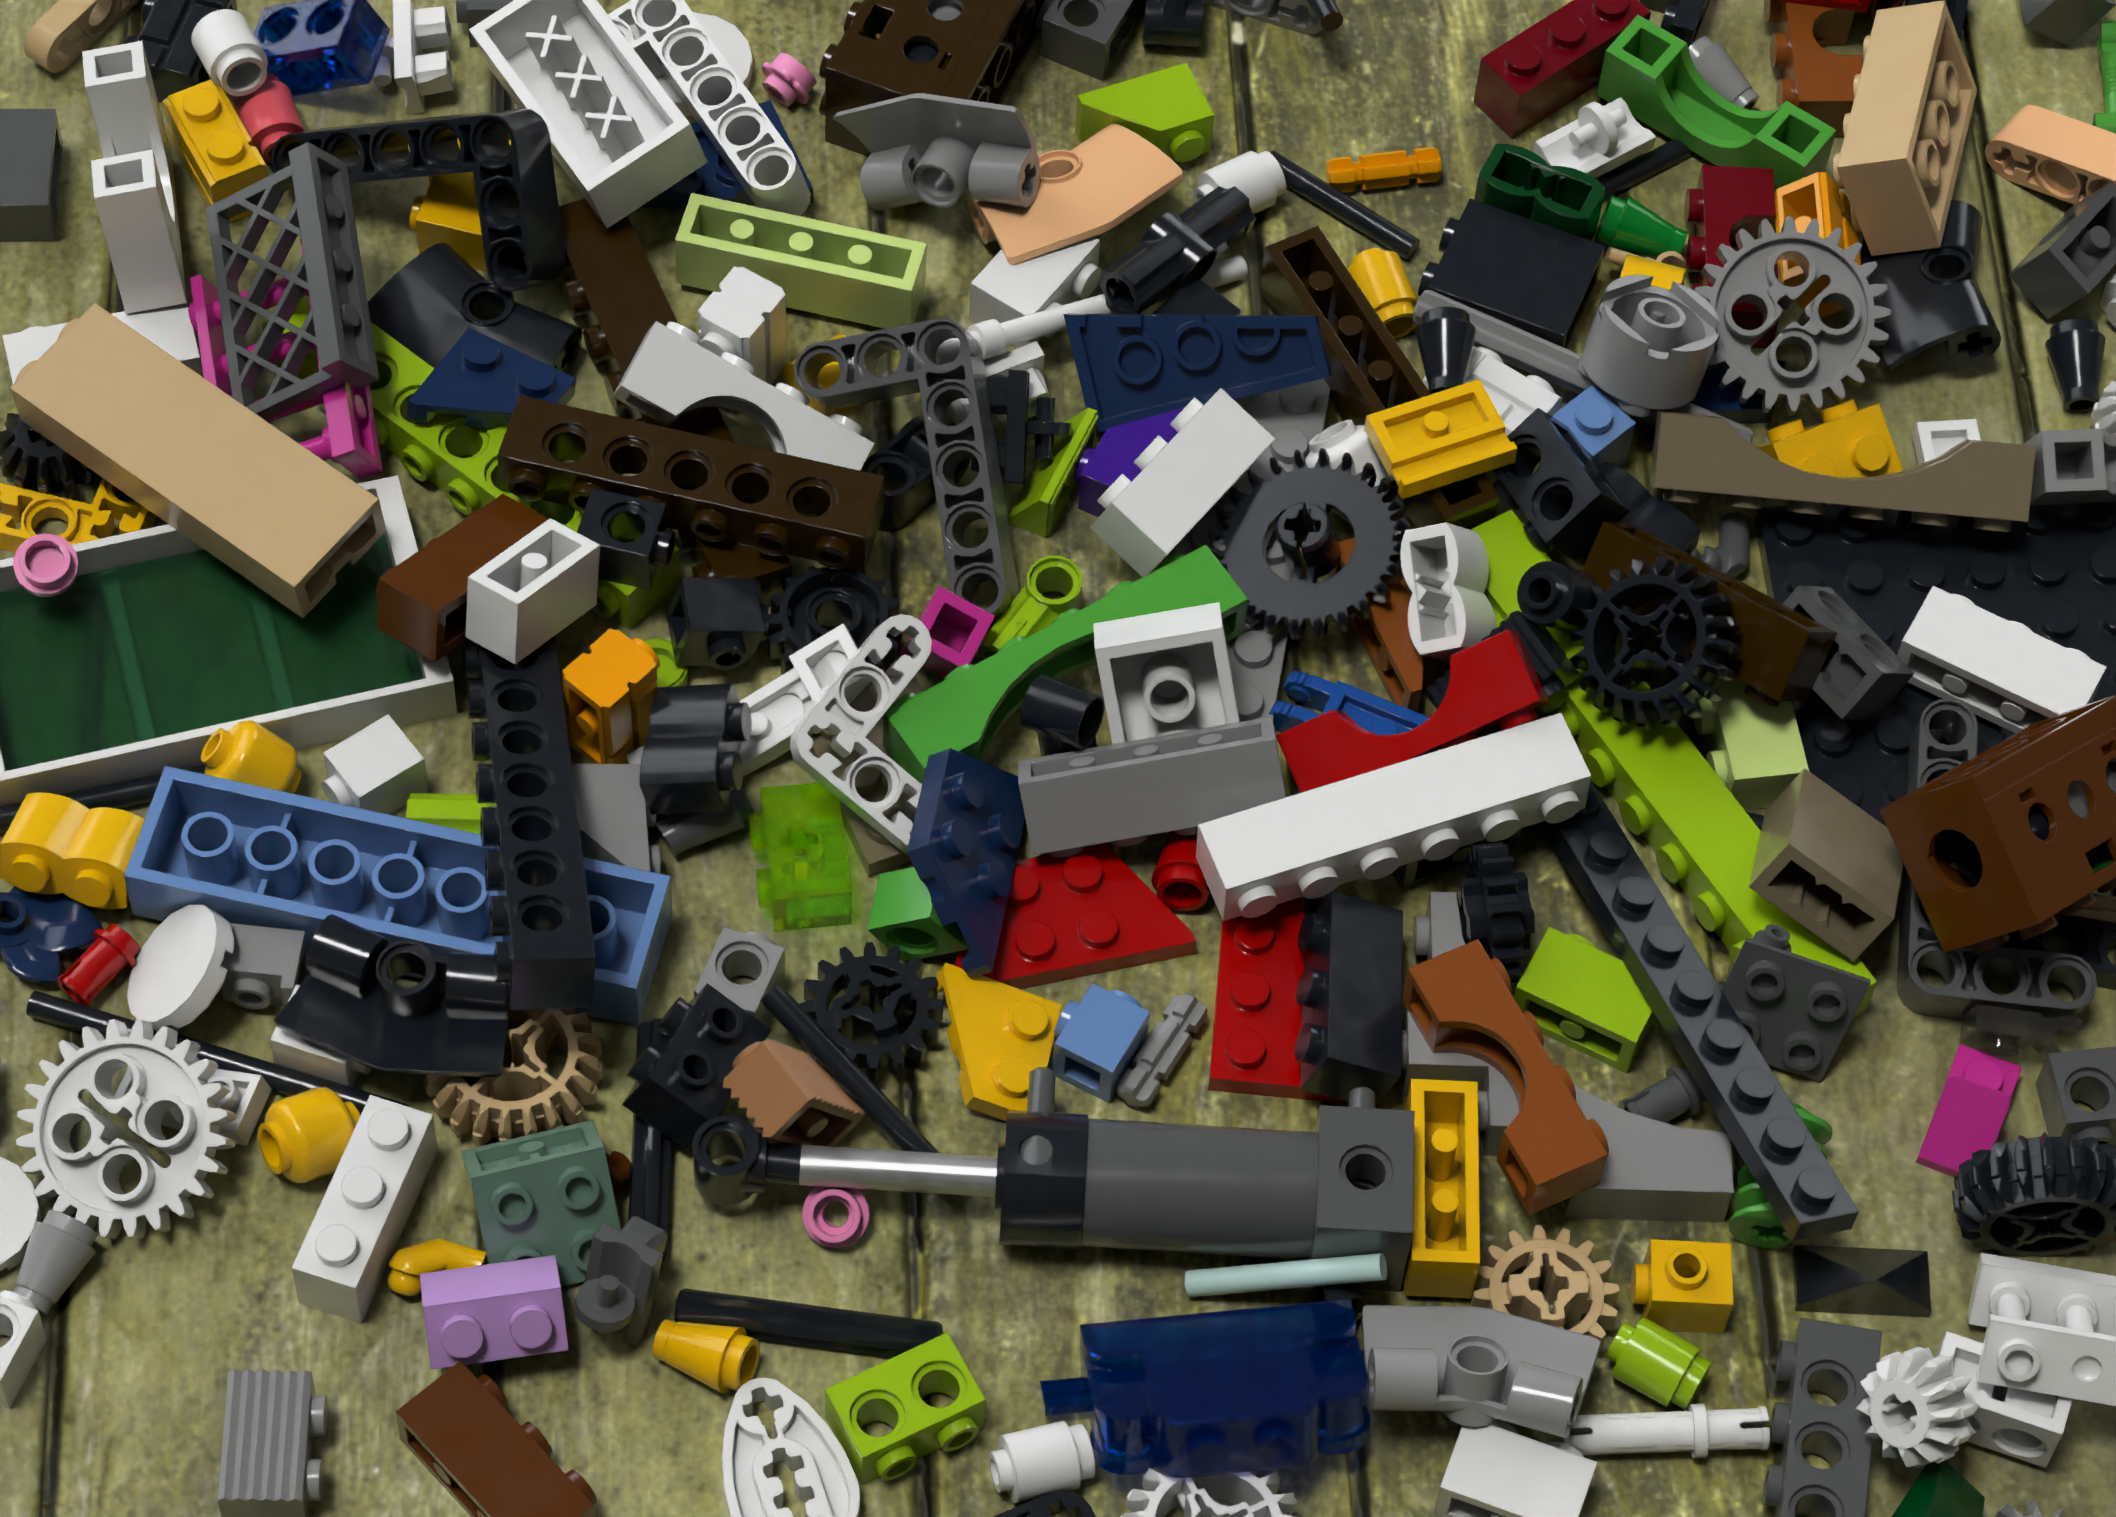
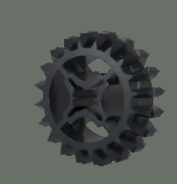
[1569,557,1742,730]
[1952,1132,2116,1257]

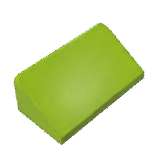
[1007,408,1099,538]

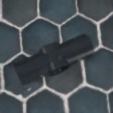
[1099,186,1256,314]

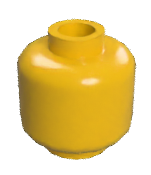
[201,720,301,794]
[258,1087,360,1183]

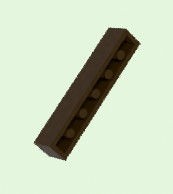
[1260,226,1500,530]

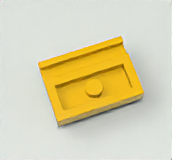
[1364,379,1518,499]

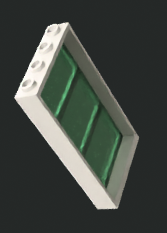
[0,475,457,806]

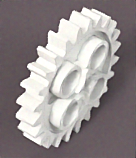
[16,1019,237,1239]

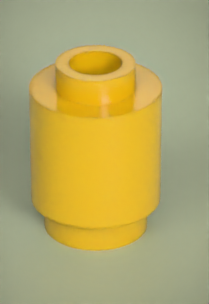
[1347,248,1418,339]

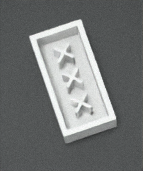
[469,0,708,228]

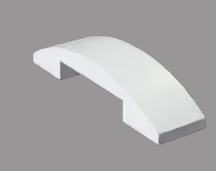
[626,624,871,777]

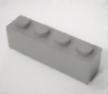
[1018,716,1286,857]

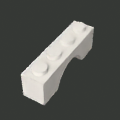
[612,321,875,471]

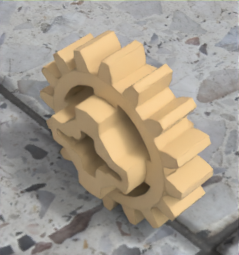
[1470,1225,1620,1350]

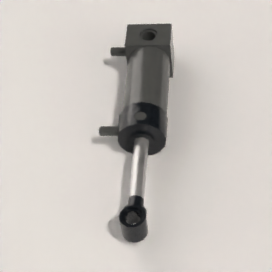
[692,1067,1415,1292]

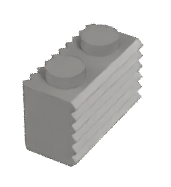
[218,1369,328,1517]

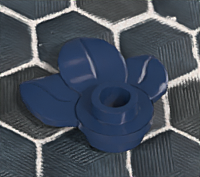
[0,886,103,984]

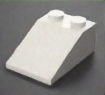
[1093,602,1240,744]

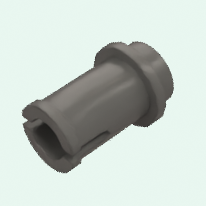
[1618,1066,1707,1123]

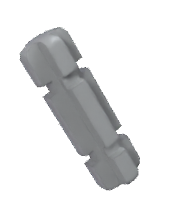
[1116,993,1207,1109]

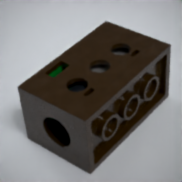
[819,0,1045,157]

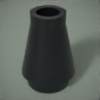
[1415,307,1476,394]
[2045,318,2106,413]

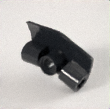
[1861,200,2001,371]
[368,243,583,373]
[274,914,510,1077]

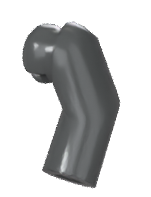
[1690,512,1750,577]

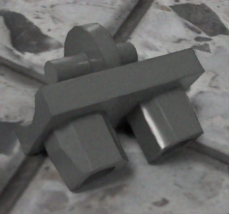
[574,1216,668,1347]

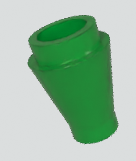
[1594,196,1688,259]

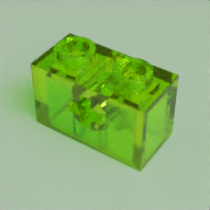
[749,782,852,932]

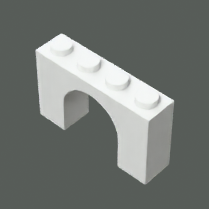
[82,41,187,314]

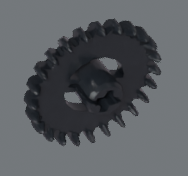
[1208,448,1412,639]

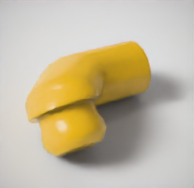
[387,1238,488,1296]

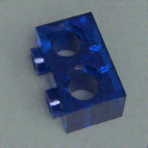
[254,0,390,97]

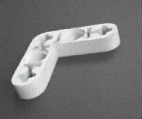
[790,614,932,854]

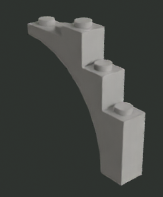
[1401,892,1734,1222]

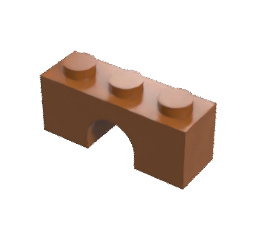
[1764,0,1863,138]

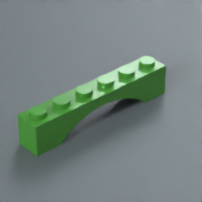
[883,545,1248,784]

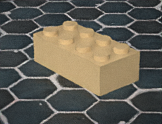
[1833,0,1977,256]

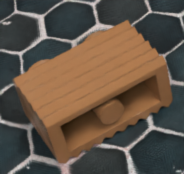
[723,1038,865,1147]

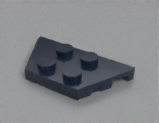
[907,748,1025,978]

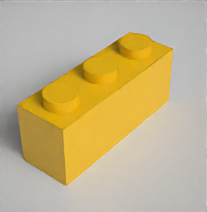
[1404,1079,1480,1298]

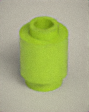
[1605,1317,1712,1410]

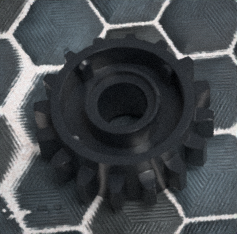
[767,565,902,675]

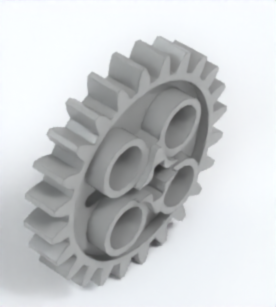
[1694,216,1891,416]

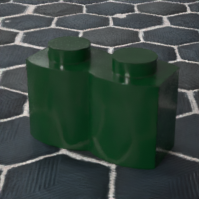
[1474,144,1606,241]

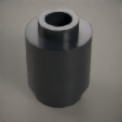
[1517,561,1598,633]

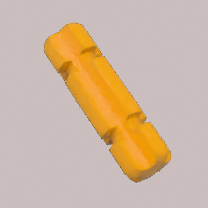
[1325,147,1442,193]

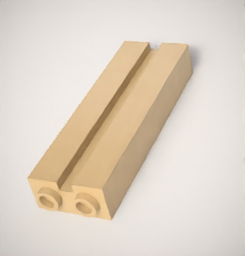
[10,303,387,618]

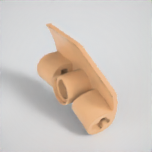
[967,123,1184,265]

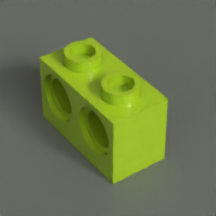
[825,1332,986,1485]

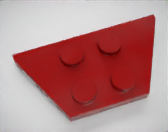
[954,843,1196,989]

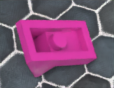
[1916,1044,2022,1177]

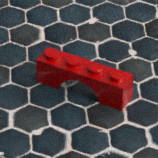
[1276,629,1549,793]

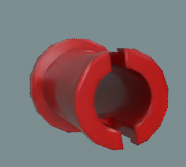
[56,923,140,1007]

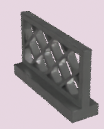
[206,142,379,420]

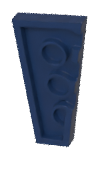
[1063,313,1332,433]

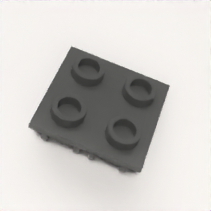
[1721,924,1871,1082]

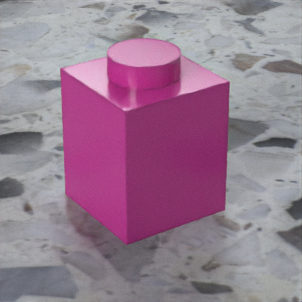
[900,586,995,679]

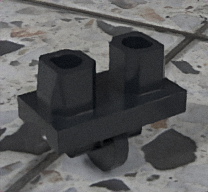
[971,370,1072,484]

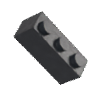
[1295,891,1403,1105]

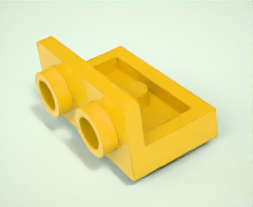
[1757,399,1903,506]

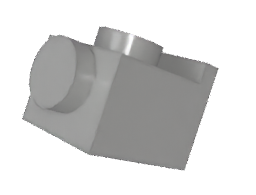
[221,923,308,1009]

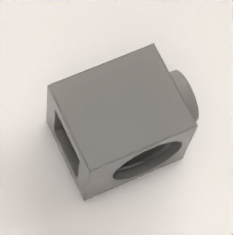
[694,927,785,1025]

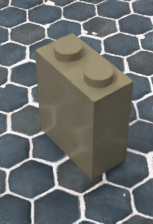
[1749,768,1904,962]

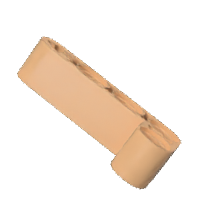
[1985,105,2116,205]

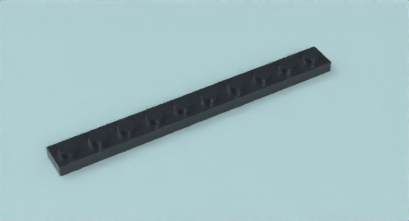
[1539,780,1859,1241]

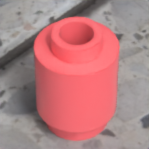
[233,73,305,163]

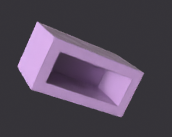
[419,1255,569,1370]

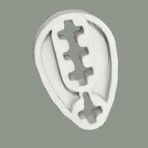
[722,1378,860,1517]

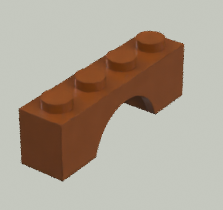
[1402,939,1609,1215]

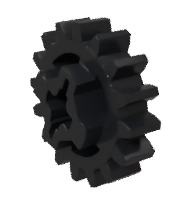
[1457,842,1535,983]
[800,942,943,1083]

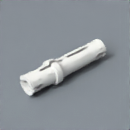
[1562,1403,1770,1458]

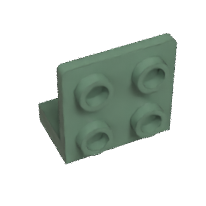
[461,1120,621,1287]

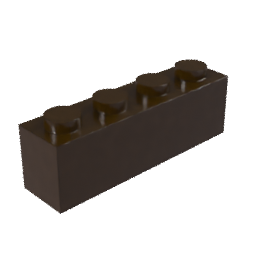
[1582,521,1837,707]

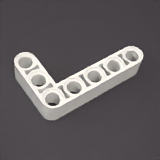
[608,0,811,216]

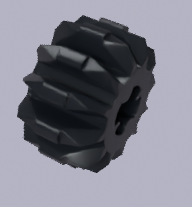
[0,413,96,500]

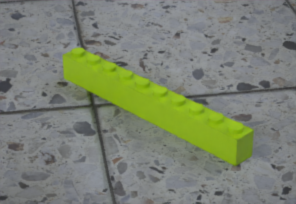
[1471,509,1877,1020]

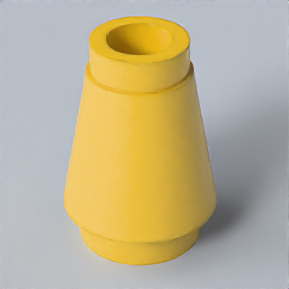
[653,1319,760,1394]

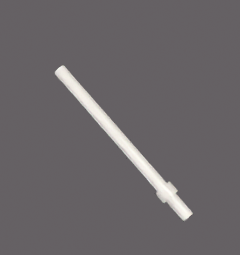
[936,255,1248,365]

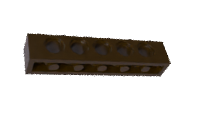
[497,395,884,572]

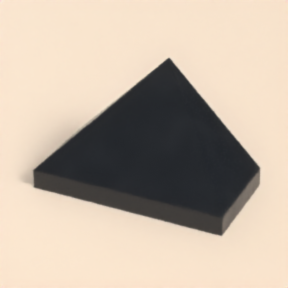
[1792,1245,1931,1317]

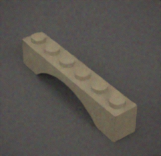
[1650,411,2036,532]

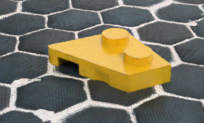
[936,962,1062,1121]

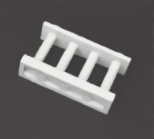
[1967,1253,2116,1406]

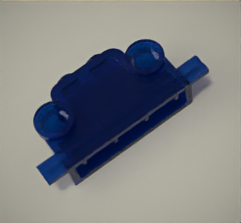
[1040,1299,1370,1478]

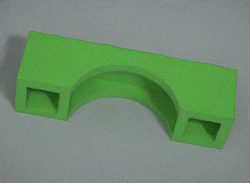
[1597,15,1837,192]

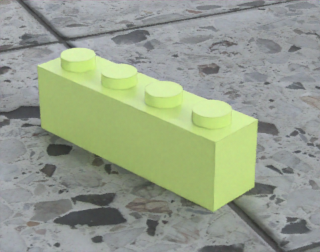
[675,193,927,329]

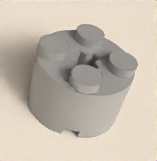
[1578,275,1720,417]

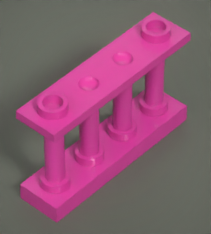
[188,239,383,480]

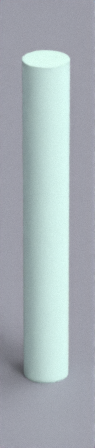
[1185,1253,1387,1297]

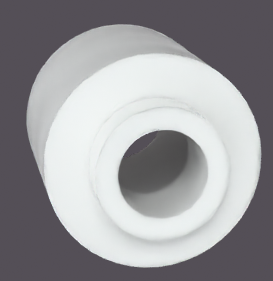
[191,9,268,96]
[1193,151,1286,214]
[988,1421,1095,1503]

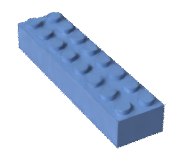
[124,766,673,1026]

